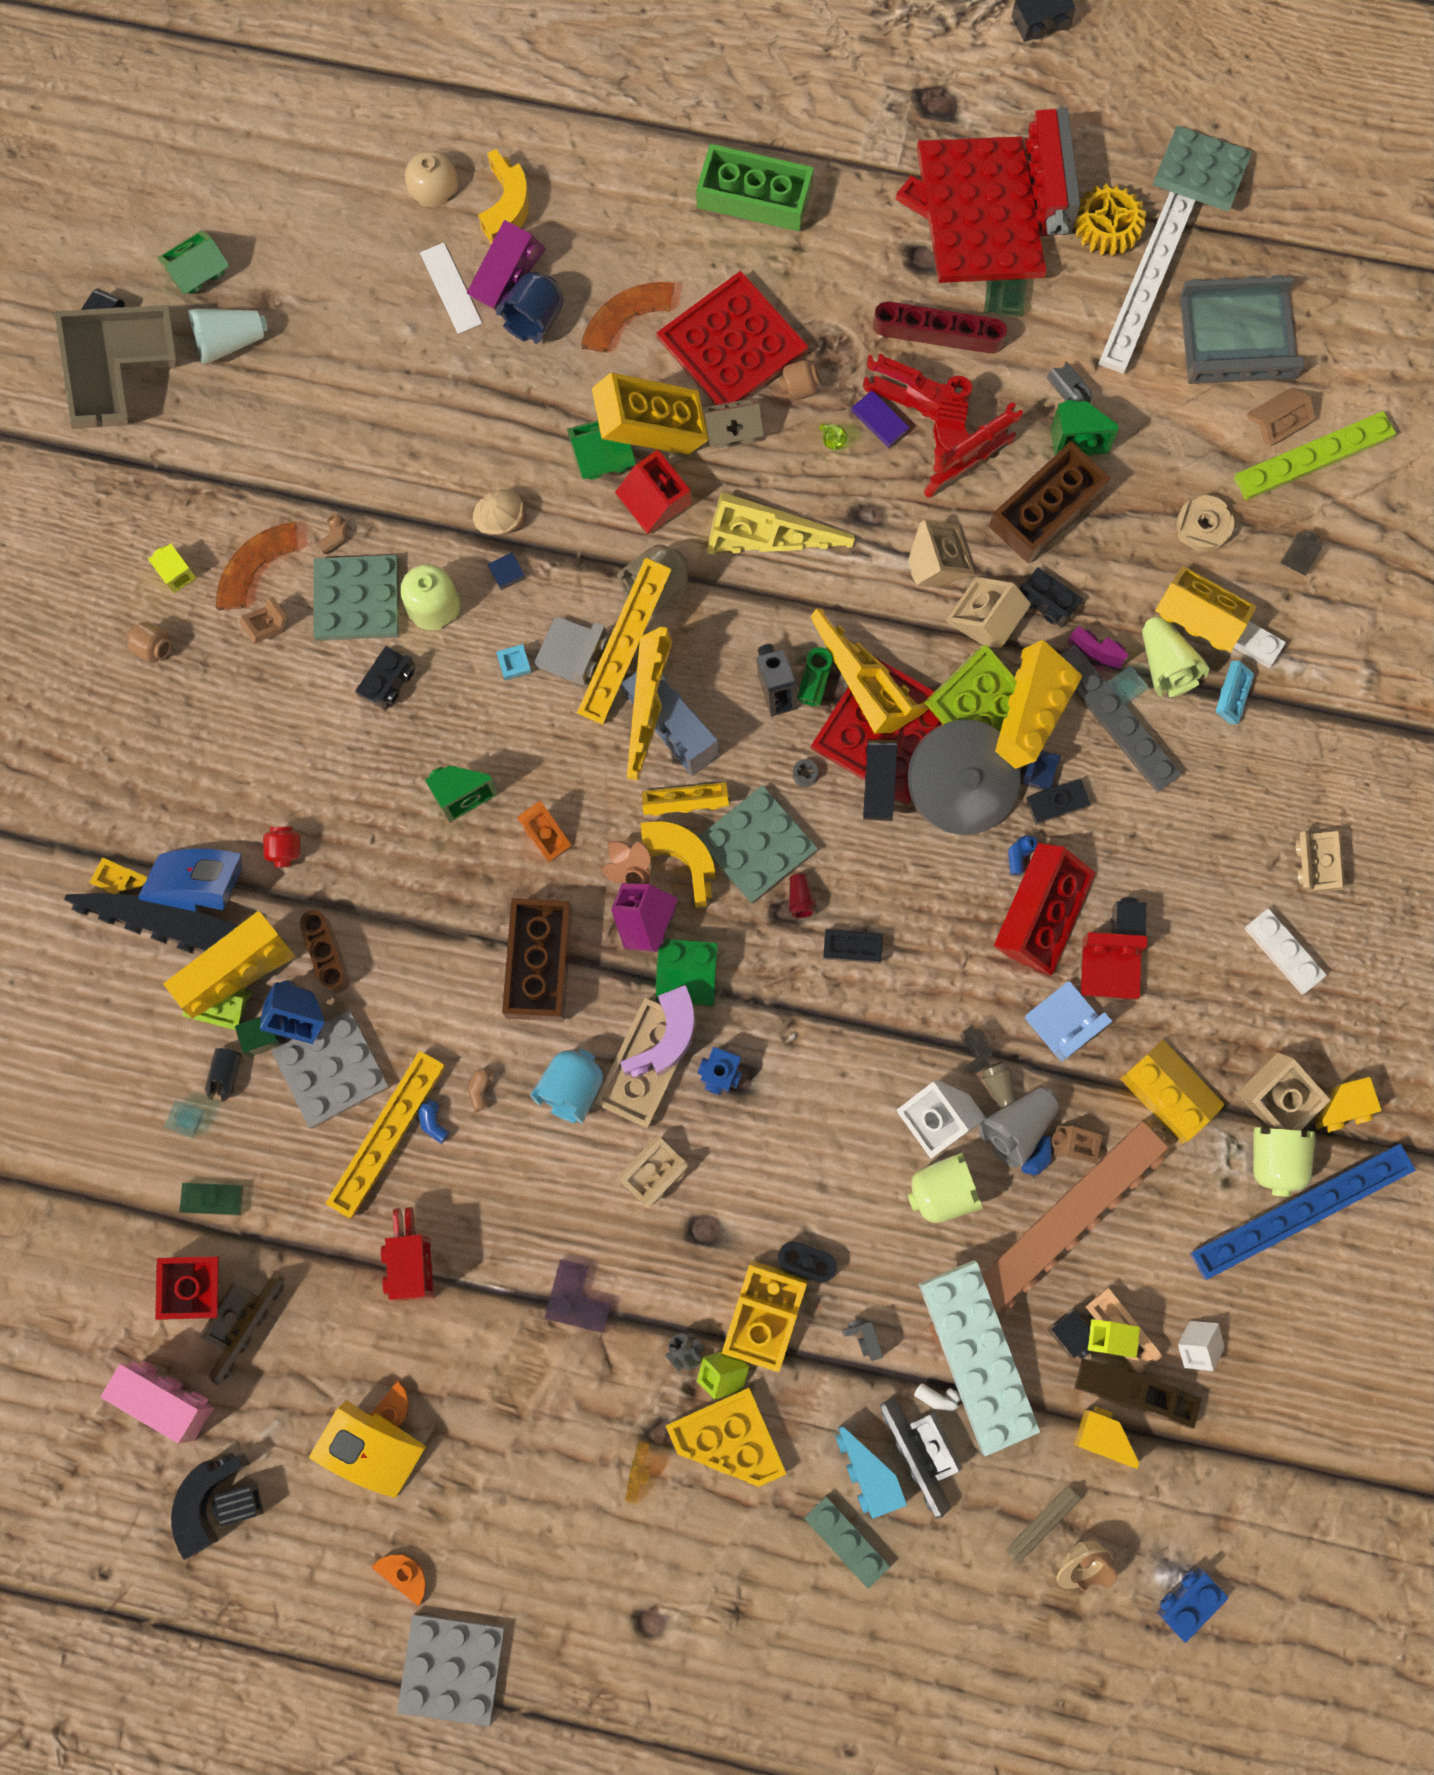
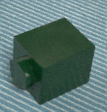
[235,1017,283,1057]

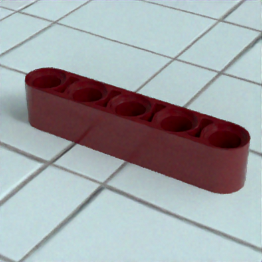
[873,301,1007,354]

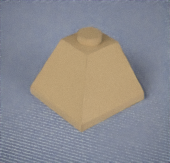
[908,519,975,587]

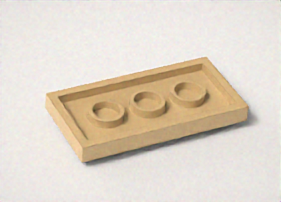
[594,998,698,1129]

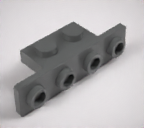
[880,1396,963,1519]

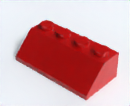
[993,843,1096,976]

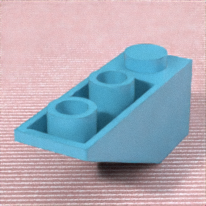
[835,1426,907,1519]

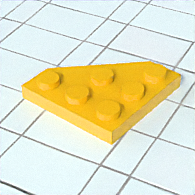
[666,1387,787,1487]

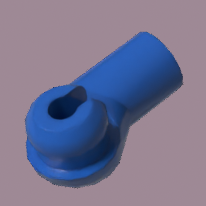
[418,1100,450,1144]
[1021,1136,1052,1176]

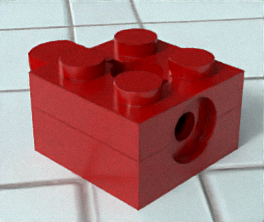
[381,1207,435,1301]

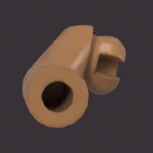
[317,513,347,554]
[468,1068,495,1112]

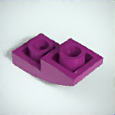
[1067,626,1129,668]

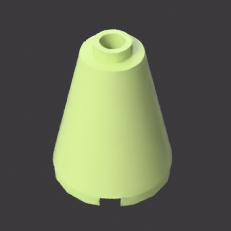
[1142,617,1209,697]

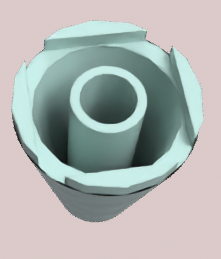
[188,308,268,364]

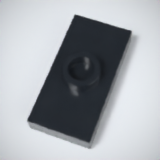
[1026,779,1091,825]
[823,929,883,964]

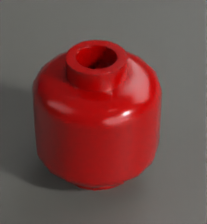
[263,826,301,867]

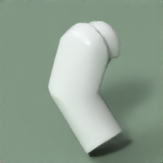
[914,1383,961,1411]

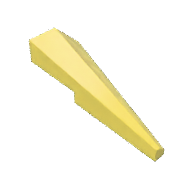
[707,492,855,554]

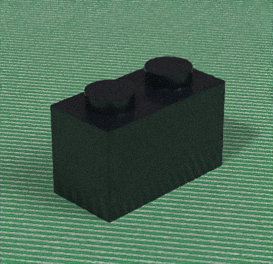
[1012,0,1076,42]

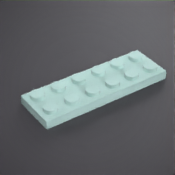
[918,1260,1040,1457]

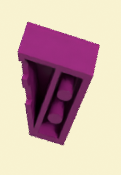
[466,220,546,311]

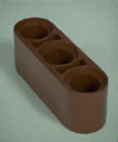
[300,910,350,993]

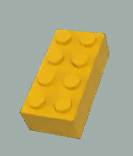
[592,372,709,455]

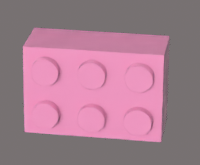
[100,1361,214,1444]

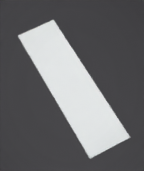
[419,242,482,334]

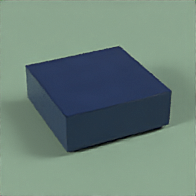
[488,552,525,590]

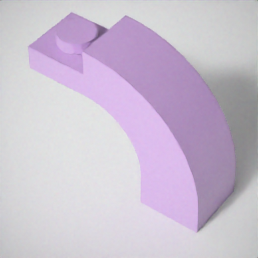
[620,985,695,1078]

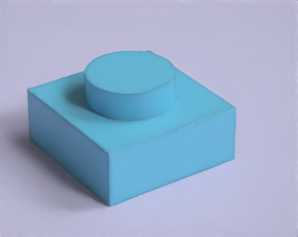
[496,644,532,681]

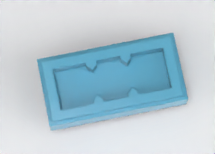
[1215,661,1254,724]

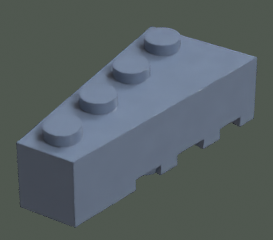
[621,672,719,776]

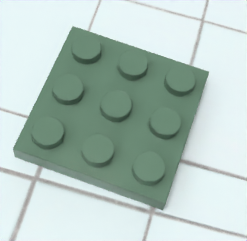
[1153,125,1252,212]
[314,555,399,641]
[698,785,818,905]

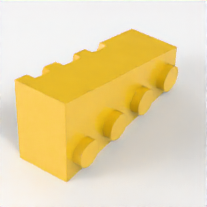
[163,911,296,1019]

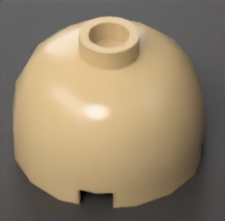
[405,150,459,208]

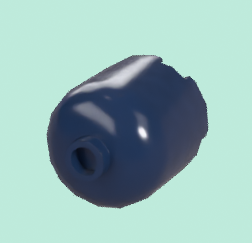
[496,272,564,344]

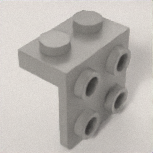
[535,617,609,687]

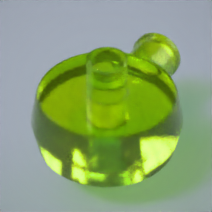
[819,423,848,450]

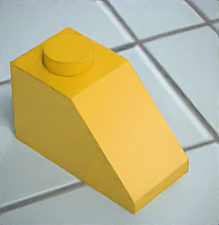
[1074,1406,1139,1469]

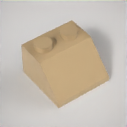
[946,577,1031,648]
[1237,1053,1331,1131]

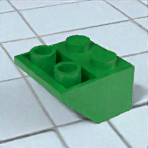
[567,420,636,480]

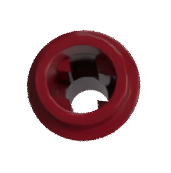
[788,874,817,919]

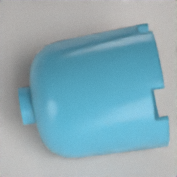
[530,1049,603,1124]

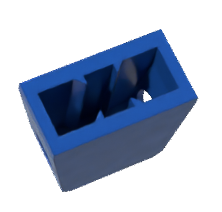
[260,980,325,1044]

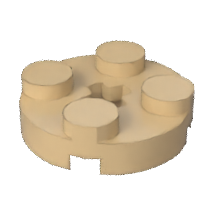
[1176,495,1234,552]

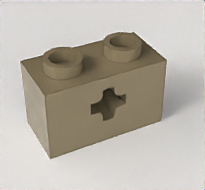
[702,398,764,448]

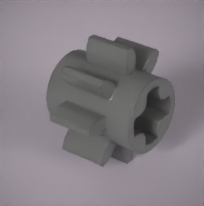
[665,1332,705,1371]

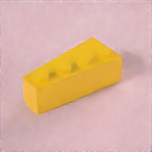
[995,640,1083,769]

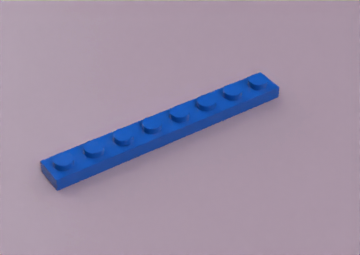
[1190,1144,1416,1280]

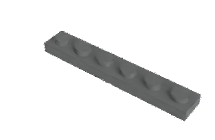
[1060,644,1182,794]

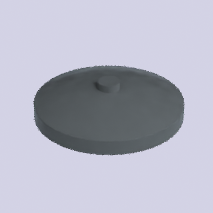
[908,720,1020,835]

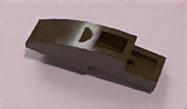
[1074,1359,1202,1429]

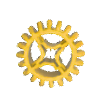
[1073,183,1146,256]

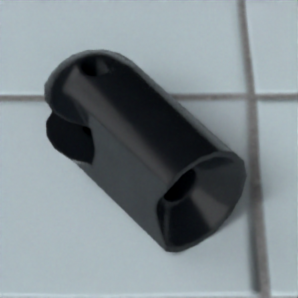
[205,1048,242,1102]

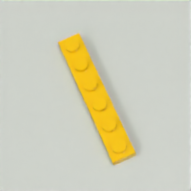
[577,557,672,725]
[325,1050,446,1219]

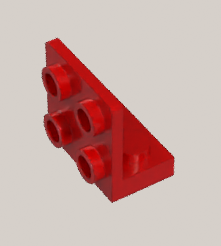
[1080,932,1147,1000]

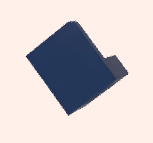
[1022,751,1061,790]

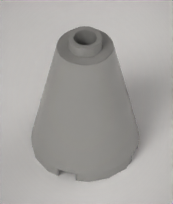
[978,1088,1059,1168]

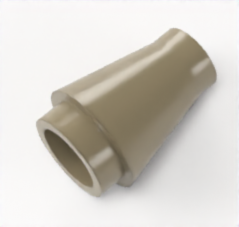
[982,1062,1017,1108]

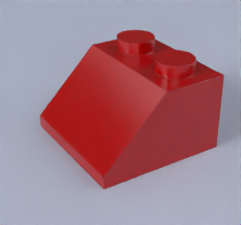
[155,1256,219,1320]

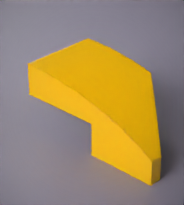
[89,857,148,894]

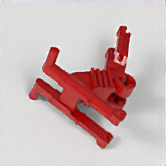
[863,354,1023,498]

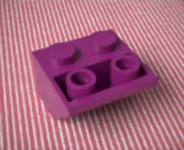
[611,883,678,953]

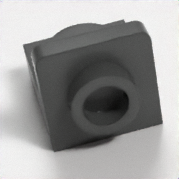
[842,1318,883,1361]

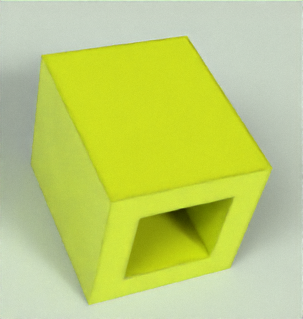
[148,543,196,594]
[1088,1319,1140,1358]

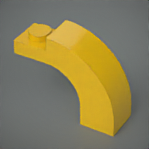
[478,149,529,244]
[640,821,715,908]

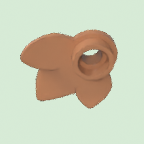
[601,841,651,884]

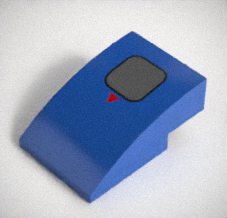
[139,849,242,912]

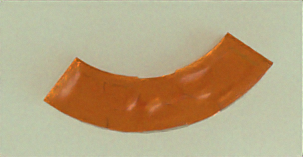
[581,282,675,353]
[216,522,298,611]

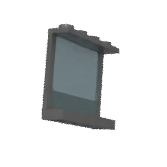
[1179,275,1304,384]

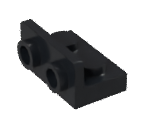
[1019,567,1083,628]
[355,646,415,711]

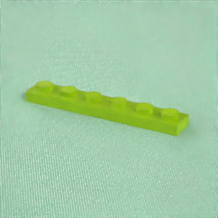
[1234,411,1396,501]

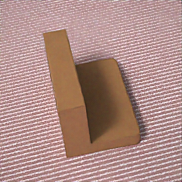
[1247,388,1316,446]

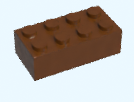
[989,441,1111,564]
[502,898,573,1022]

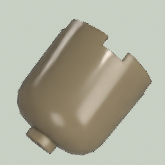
[617,544,689,616]

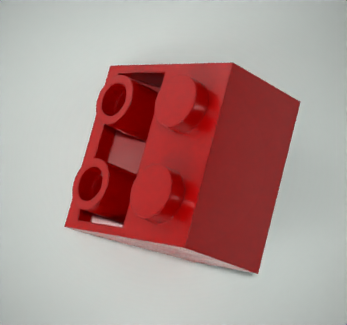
[615,450,692,535]

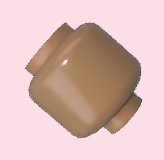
[779,360,821,400]
[127,622,171,663]

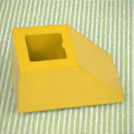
[1315,1077,1382,1132]

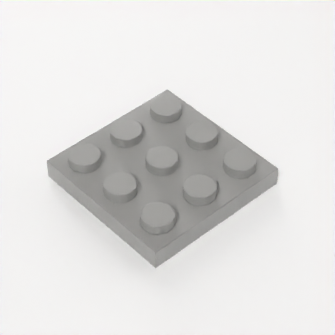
[271,1010,390,1129]
[397,1613,506,1727]

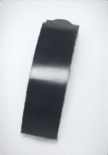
[171,1453,250,1560]

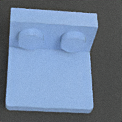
[1025,982,1112,1063]

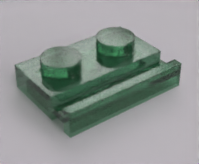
[983,279,1027,317]

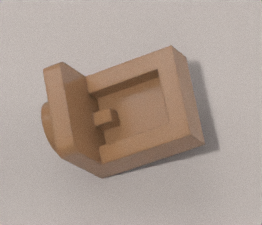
[239,597,287,644]

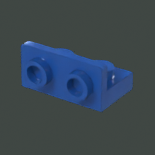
[1156,1568,1229,1643]

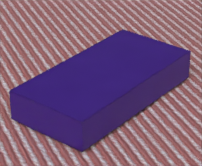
[852,391,909,448]

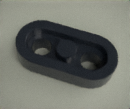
[778,1241,837,1283]

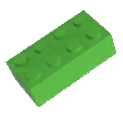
[696,144,814,232]

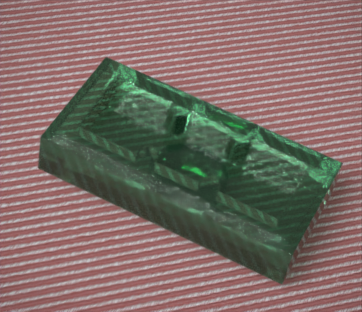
[179,1183,243,1216]

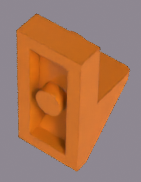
[517,800,571,862]

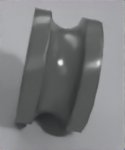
[793,759,818,787]

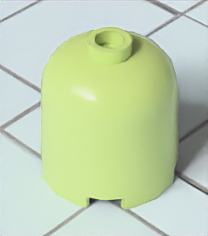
[401,564,460,630]
[1253,1127,1316,1197]
[907,1153,983,1223]

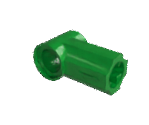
[797,647,832,707]

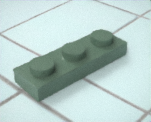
[804,1496,890,1589]

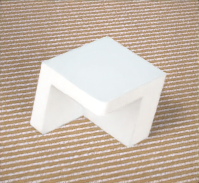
[1178,1321,1225,1371]

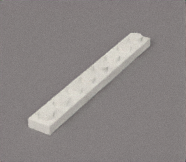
[1098,191,1196,374]

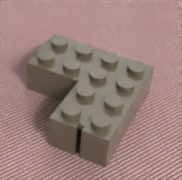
[54,305,176,429]

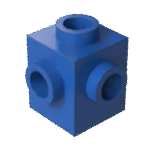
[697,1047,742,1096]

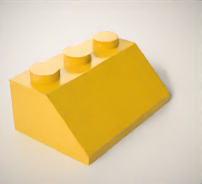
[1155,565,1257,652]
[1120,1039,1225,1144]

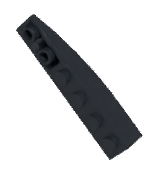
[64,893,238,954]

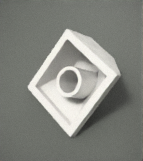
[896,1080,986,1158]

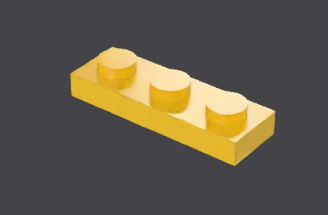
[642,782,729,816]

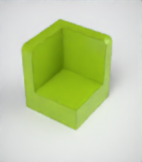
[697,1351,749,1400]

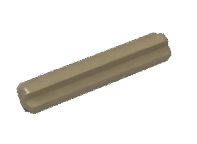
[1006,1486,1080,1563]

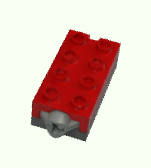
[1025,108,1080,236]

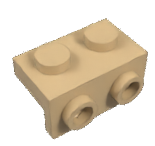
[1296,831,1345,893]
[617,1135,689,1208]

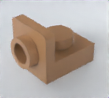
[1052,1126,1102,1164]

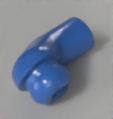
[1008,835,1038,875]

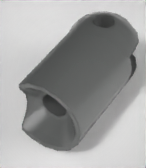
[1046,361,1092,403]

